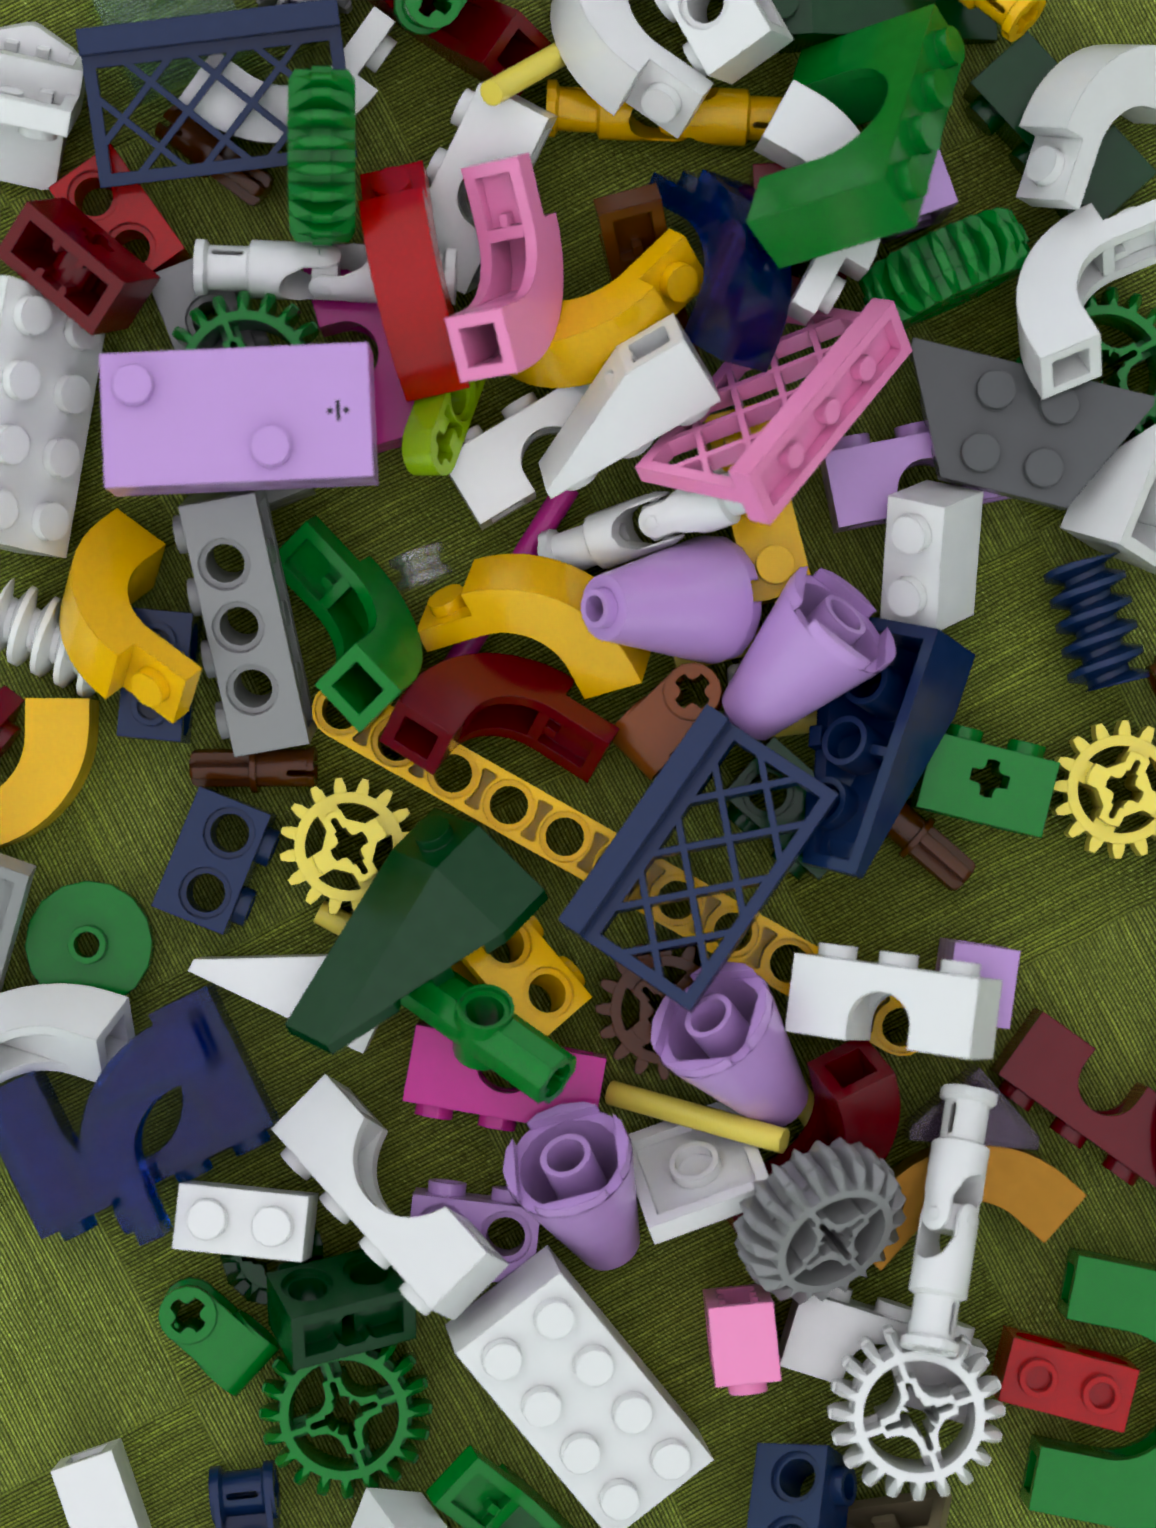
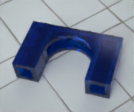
[0,983,280,1242]

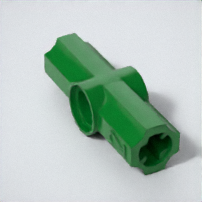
[400,969,576,1104]

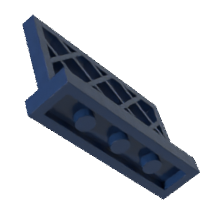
[75,0,357,188]
[558,704,839,1013]

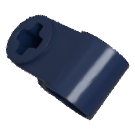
[208,1460,281,1528]

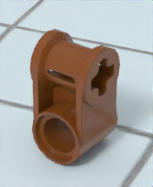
[612,662,723,781]

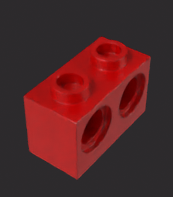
[48,144,191,272]
[991,1325,1140,1433]

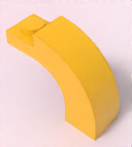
[509,229,711,388]
[59,508,202,724]
[417,554,651,699]
[0,698,99,848]

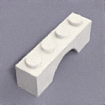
[271,1074,509,1321]

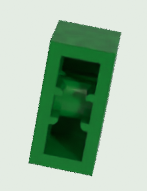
[910,724,1060,838]

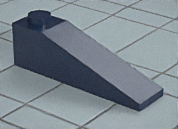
[803,617,975,879]

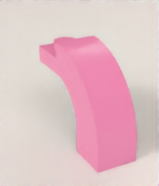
[444,152,564,383]

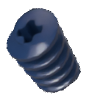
[1043,552,1150,692]

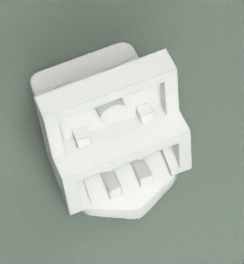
[0,22,86,190]

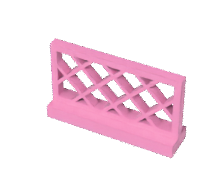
[635,298,913,525]

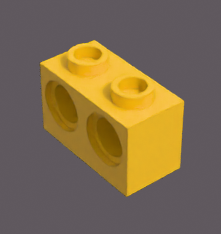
[451,915,592,1036]

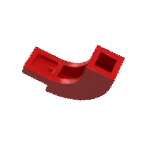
[358,160,470,402]

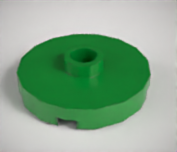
[25,880,155,996]

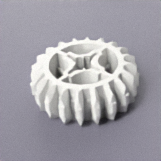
[827,1321,1006,1501]

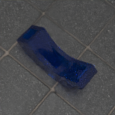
[649,169,792,372]
[80,1008,218,1246]

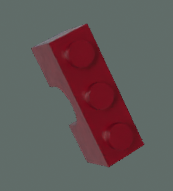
[990,1008,1156,1187]

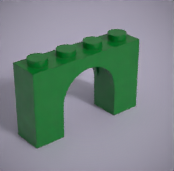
[746,3,965,269]
[1020,1247,1156,1528]

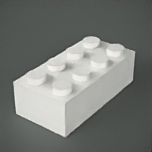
[0,275,105,558]
[445,1245,714,1528]

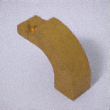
[873,1139,1087,1271]

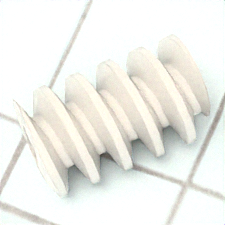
[0,577,96,698]

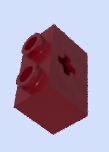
[0,197,161,336]

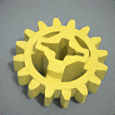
[1051,720,1156,859]
[279,777,410,915]

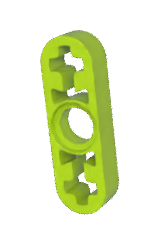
[402,378,487,476]

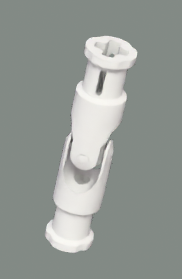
[193,239,457,305]
[537,468,787,570]
[900,1084,998,1357]

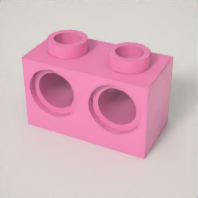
[703,1284,782,1396]

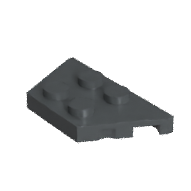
[909,337,1156,511]

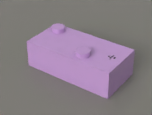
[99,342,379,497]

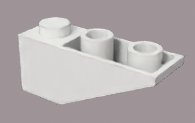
[538,313,721,499]

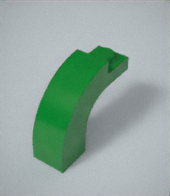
[279,515,423,732]
[426,1445,574,1528]

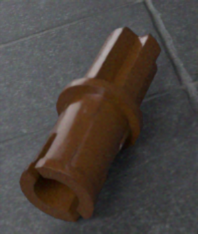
[155,105,274,206]
[189,747,318,793]
[887,803,976,891]

